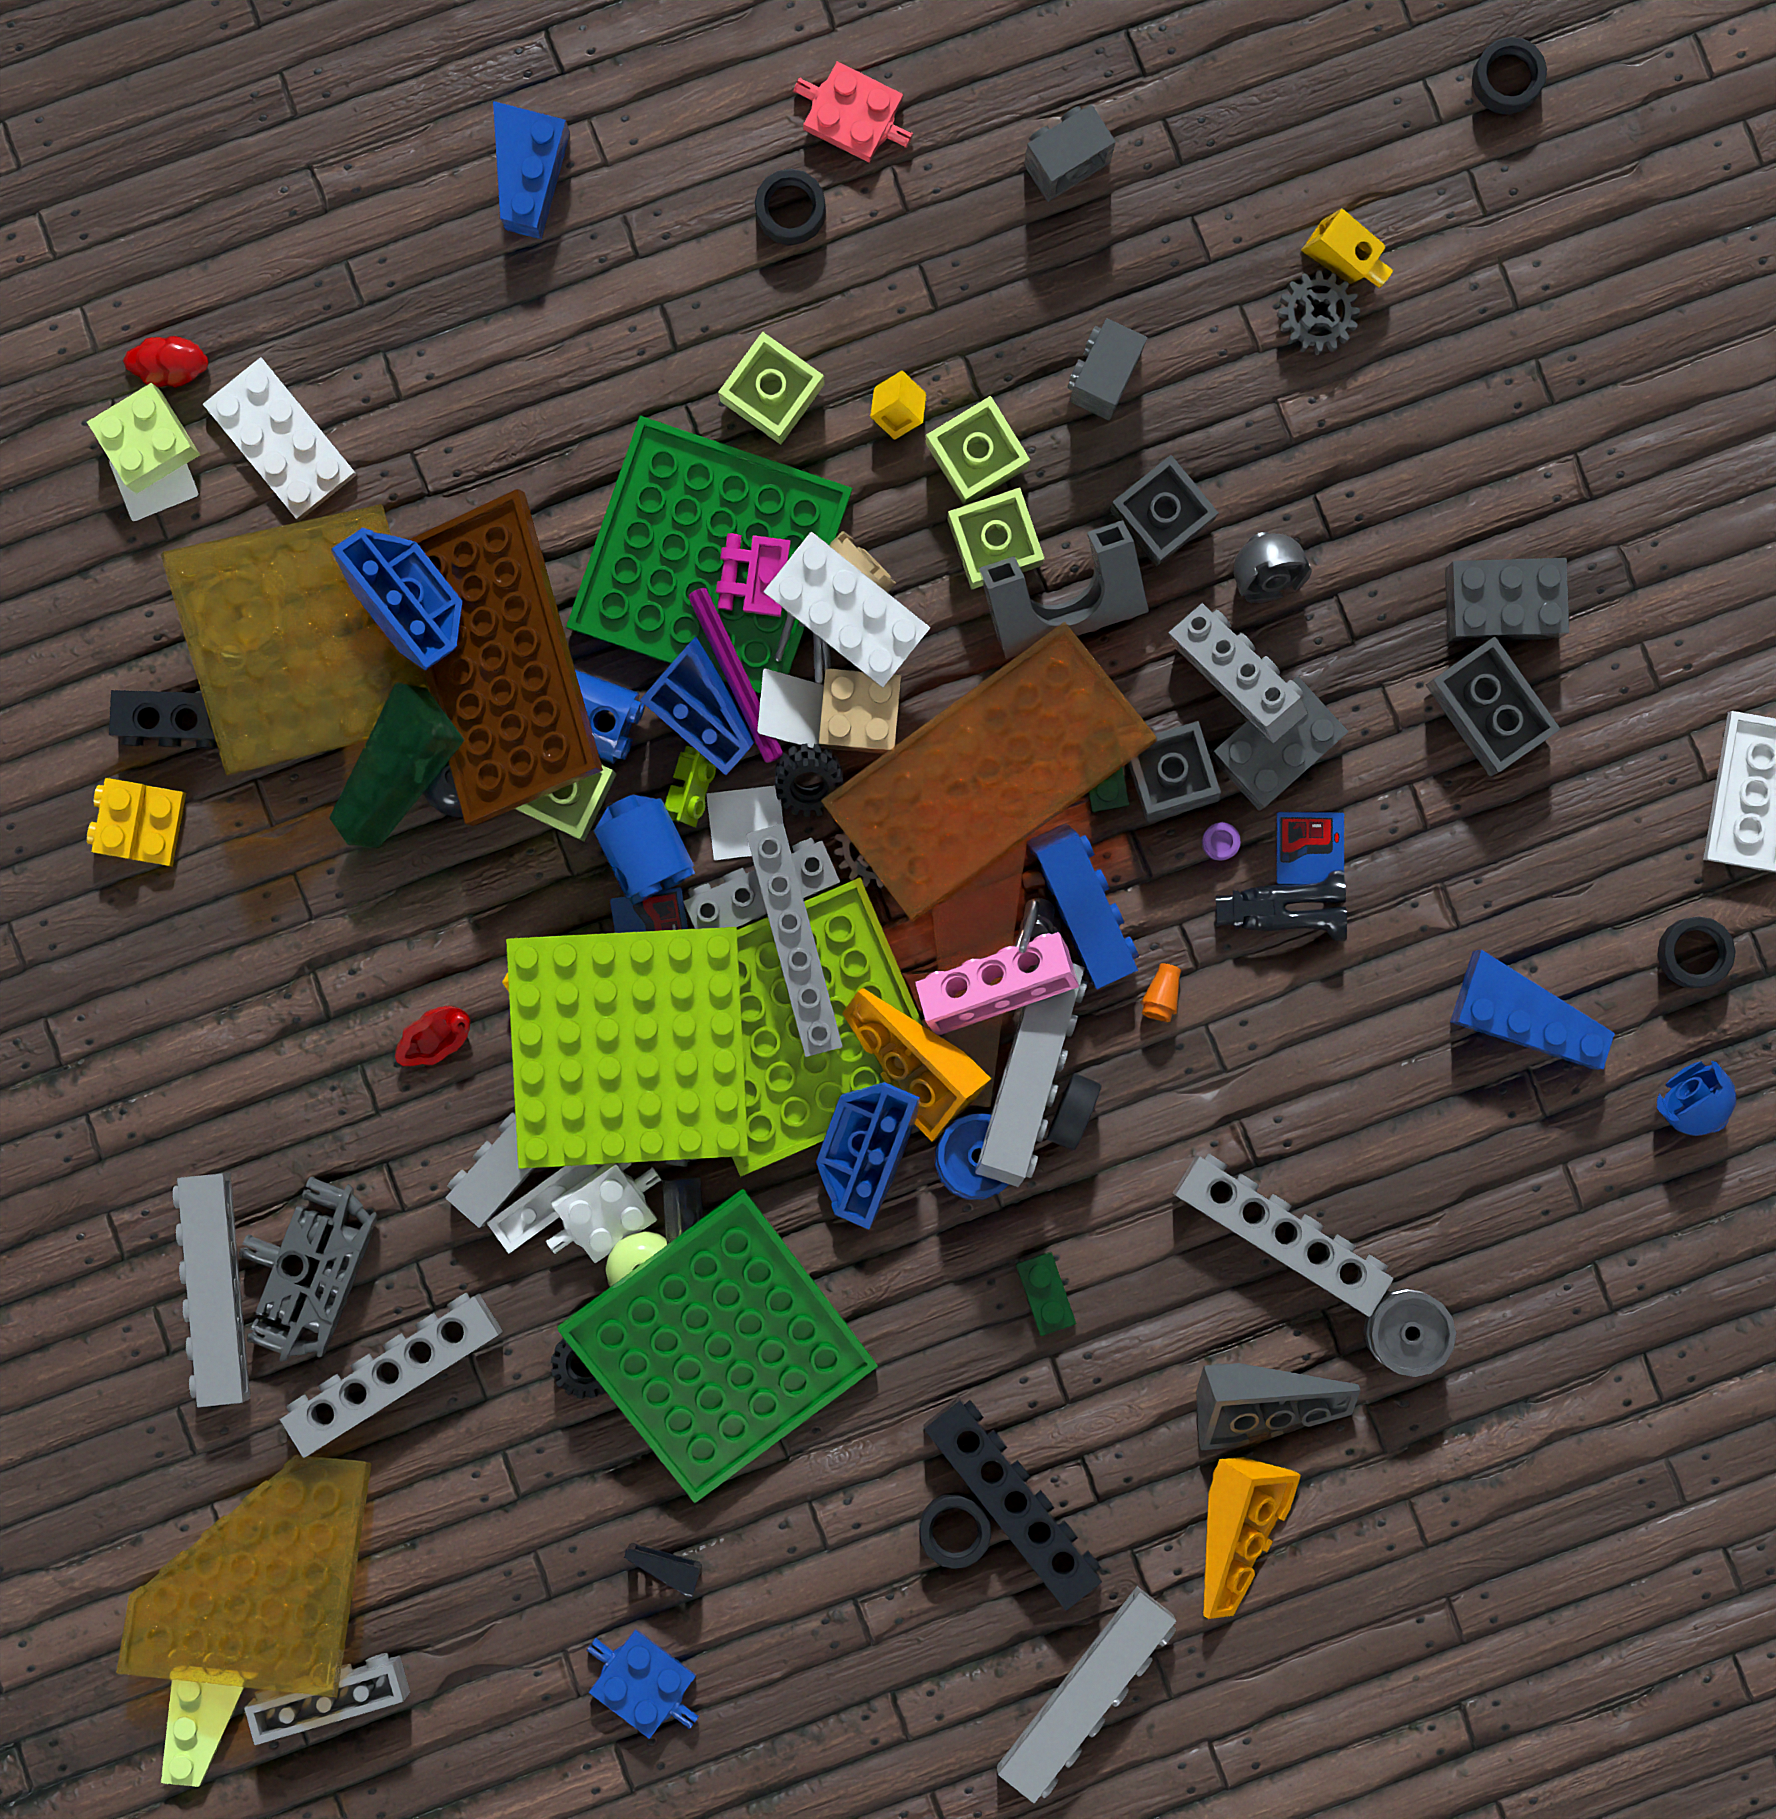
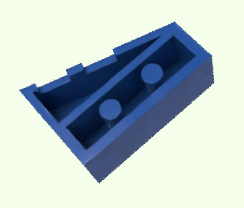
[493,101,570,240]
[640,637,755,775]

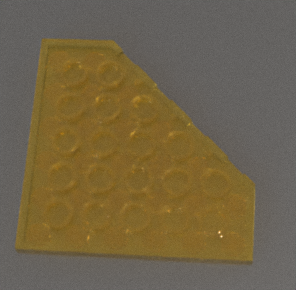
[116,1455,372,1697]

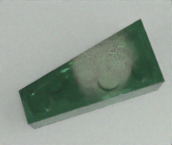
[329,683,465,848]

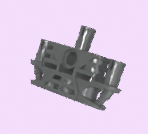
[239,1176,378,1362]

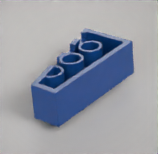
[1026,823,1139,989]
[1450,950,1615,1069]

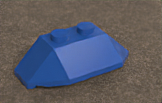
[331,528,462,670]
[816,1082,920,1230]

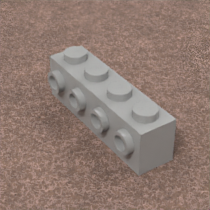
[1168,603,1308,743]
[683,838,841,929]
[244,1653,410,1745]

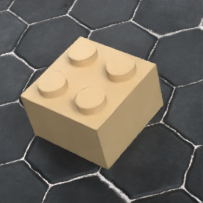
[819,668,901,755]

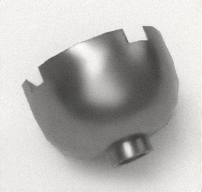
[1233,532,1312,603]

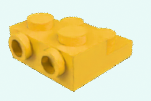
[87,778,186,867]

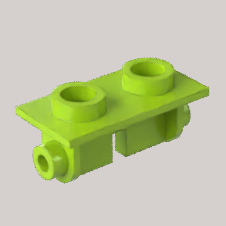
[665,746,716,828]

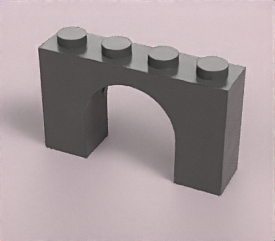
[979,520,1149,659]

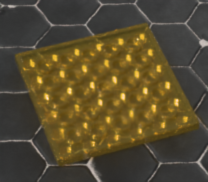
[161,504,438,776]

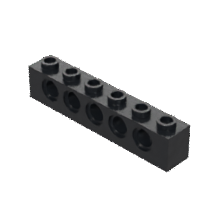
[109,690,344,753]
[923,1397,1102,1611]

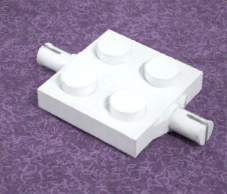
[546,1163,661,1263]

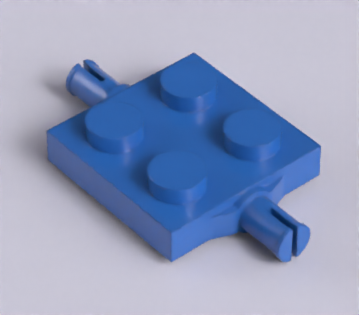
[586,1628,699,1739]

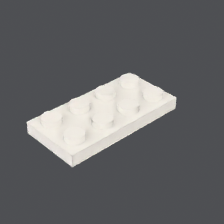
[203,357,357,521]
[763,532,930,687]
[1703,711,1776,873]

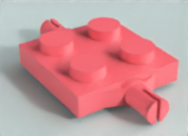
[793,61,913,163]

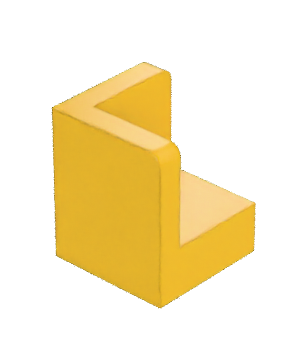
[870,370,926,440]

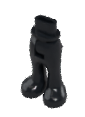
[1216,870,1347,941]

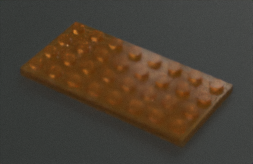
[821,622,1157,922]

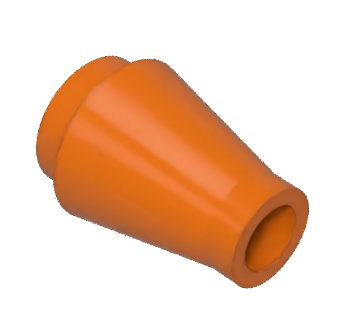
[1140,963,1181,1022]

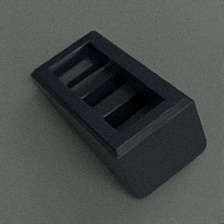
[624,1543,702,1598]

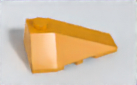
[842,988,991,1141]
[1203,1457,1301,1619]

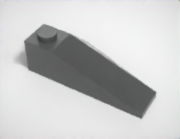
[1196,1363,1361,1450]

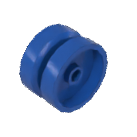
[935,1114,1009,1200]

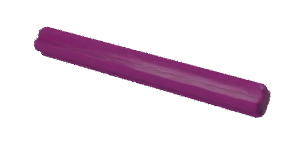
[688,588,783,763]

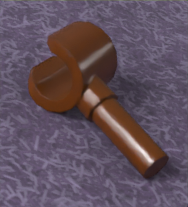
[1021,869,1059,917]

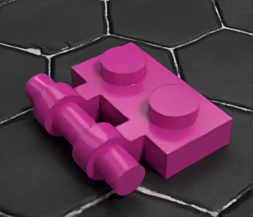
[716,533,791,617]

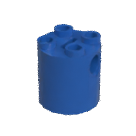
[575,670,646,764]
[593,795,695,905]

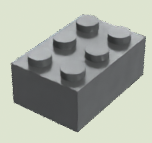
[1445,558,1569,642]
[1425,637,1561,776]
[1209,676,1349,811]

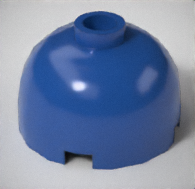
[1657,1061,1736,1136]

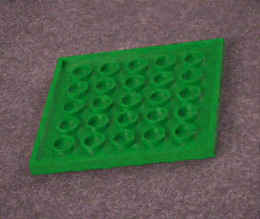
[566,416,853,695]
[557,1189,878,1503]

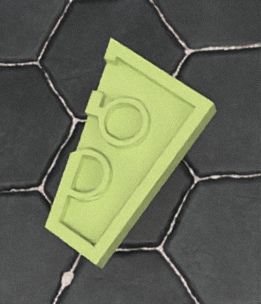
[161,1665,252,1787]

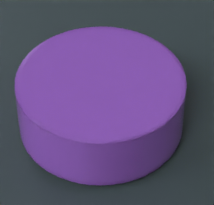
[1202,822,1241,861]

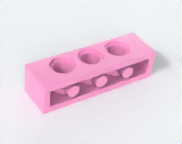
[915,932,1079,1036]

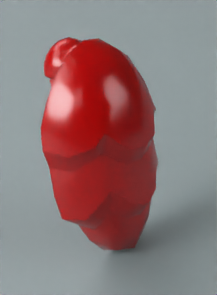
[123,336,209,387]
[395,1006,471,1066]

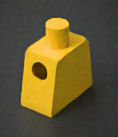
[1301,208,1393,288]

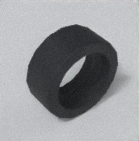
[1472,37,1547,115]
[754,168,826,245]
[1657,916,1736,989]
[1047,1073,1101,1150]
[919,1492,991,1569]

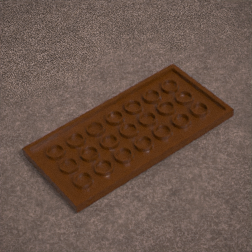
[409,489,603,826]

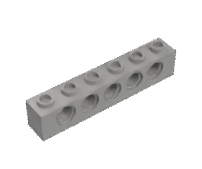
[746,824,843,1057]
[1172,1153,1394,1317]
[279,1293,503,1458]

